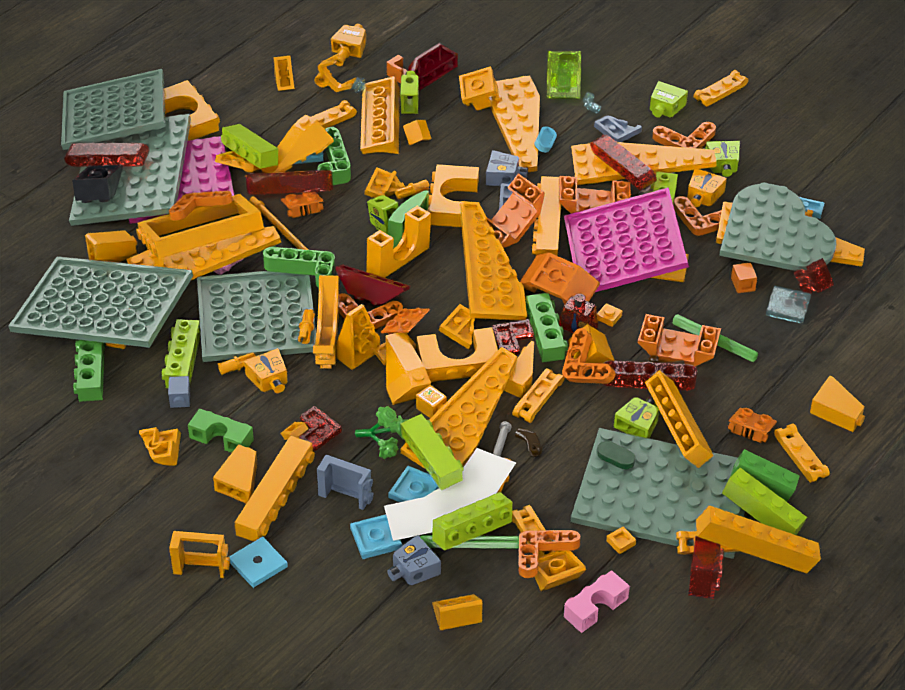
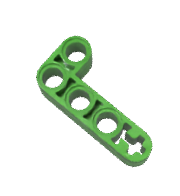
[318,127,351,186]
[263,247,335,288]

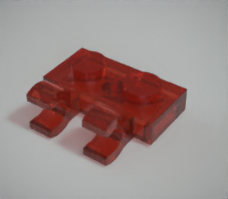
[794,258,834,296]

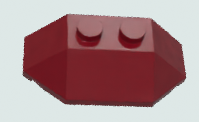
[408,43,458,91]
[335,264,410,306]

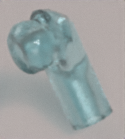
[583,92,601,113]

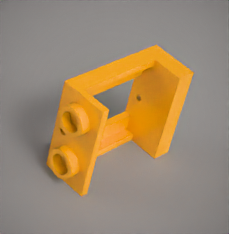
[169,531,230,578]

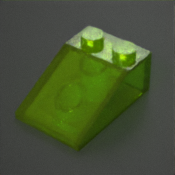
[547,51,581,99]

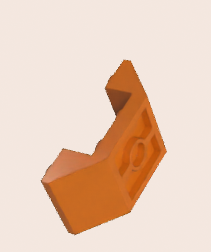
[487,174,545,248]
[559,176,631,214]
[520,252,600,314]
[638,314,721,367]

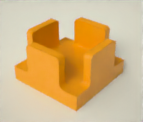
[459,66,499,110]

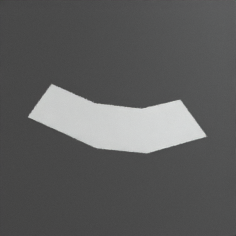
[384,448,516,541]

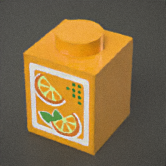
[416,385,447,418]

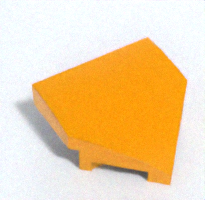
[364,167,405,198]

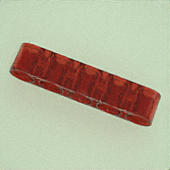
[590,134,657,190]
[64,143,150,167]
[245,170,333,195]
[601,360,698,390]

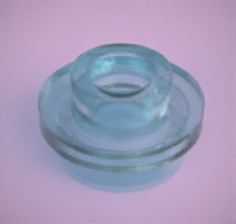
[352,77,366,94]

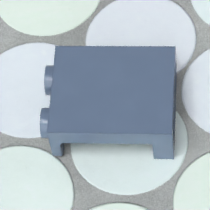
[317,455,373,510]

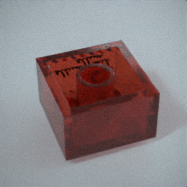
[688,536,724,599]

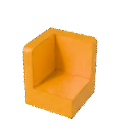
[403,120,431,145]

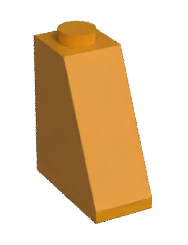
[85,230,137,263]
[810,376,865,432]
[213,444,257,504]

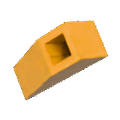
[503,341,534,399]

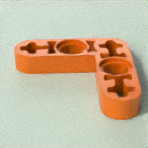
[652,122,716,149]
[169,191,233,221]
[673,196,722,236]
[339,293,403,330]
[562,328,615,384]
[519,530,580,578]

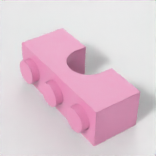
[564,570,629,633]

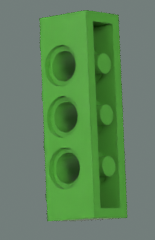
[526,293,568,362]
[73,340,105,402]

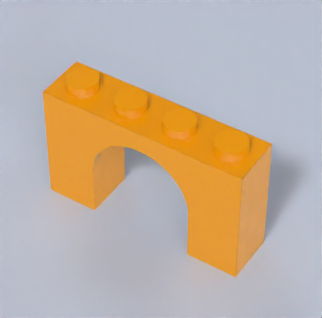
[164,80,220,141]
[426,165,479,227]
[366,206,431,278]
[417,328,498,382]

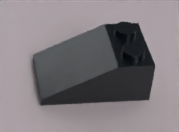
[72,164,123,203]

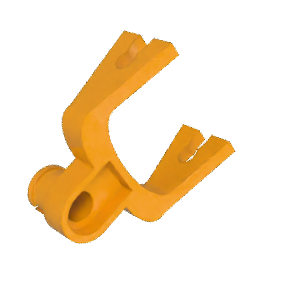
[314,53,358,92]

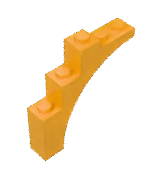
[313,275,339,369]

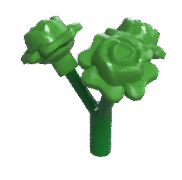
[355,406,408,459]

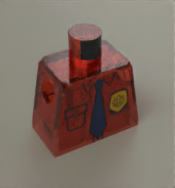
[559,294,598,333]

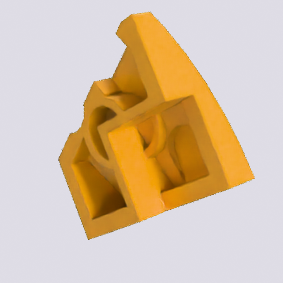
[139,427,181,465]

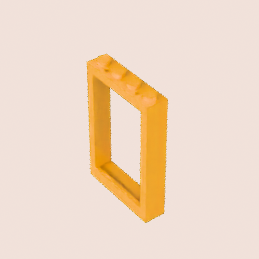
[136,194,264,259]

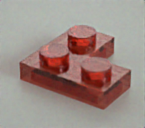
[492,319,534,355]
[299,406,342,452]

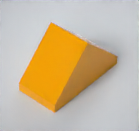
[274,56,295,91]

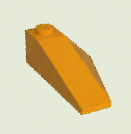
[261,115,334,178]
[336,304,380,370]
[386,333,431,405]

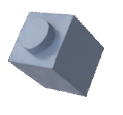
[168,376,190,408]

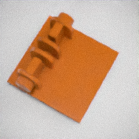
[281,190,323,218]
[381,308,430,335]
[728,408,777,443]

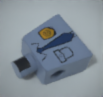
[486,150,528,186]
[387,535,441,585]

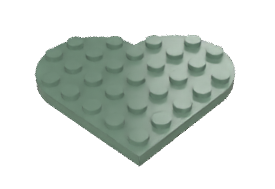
[719,182,836,271]

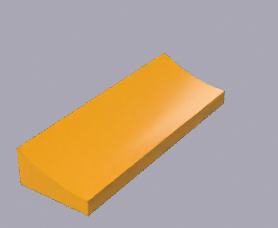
[360,76,400,154]

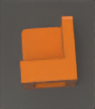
[387,55,407,83]
[731,263,757,293]

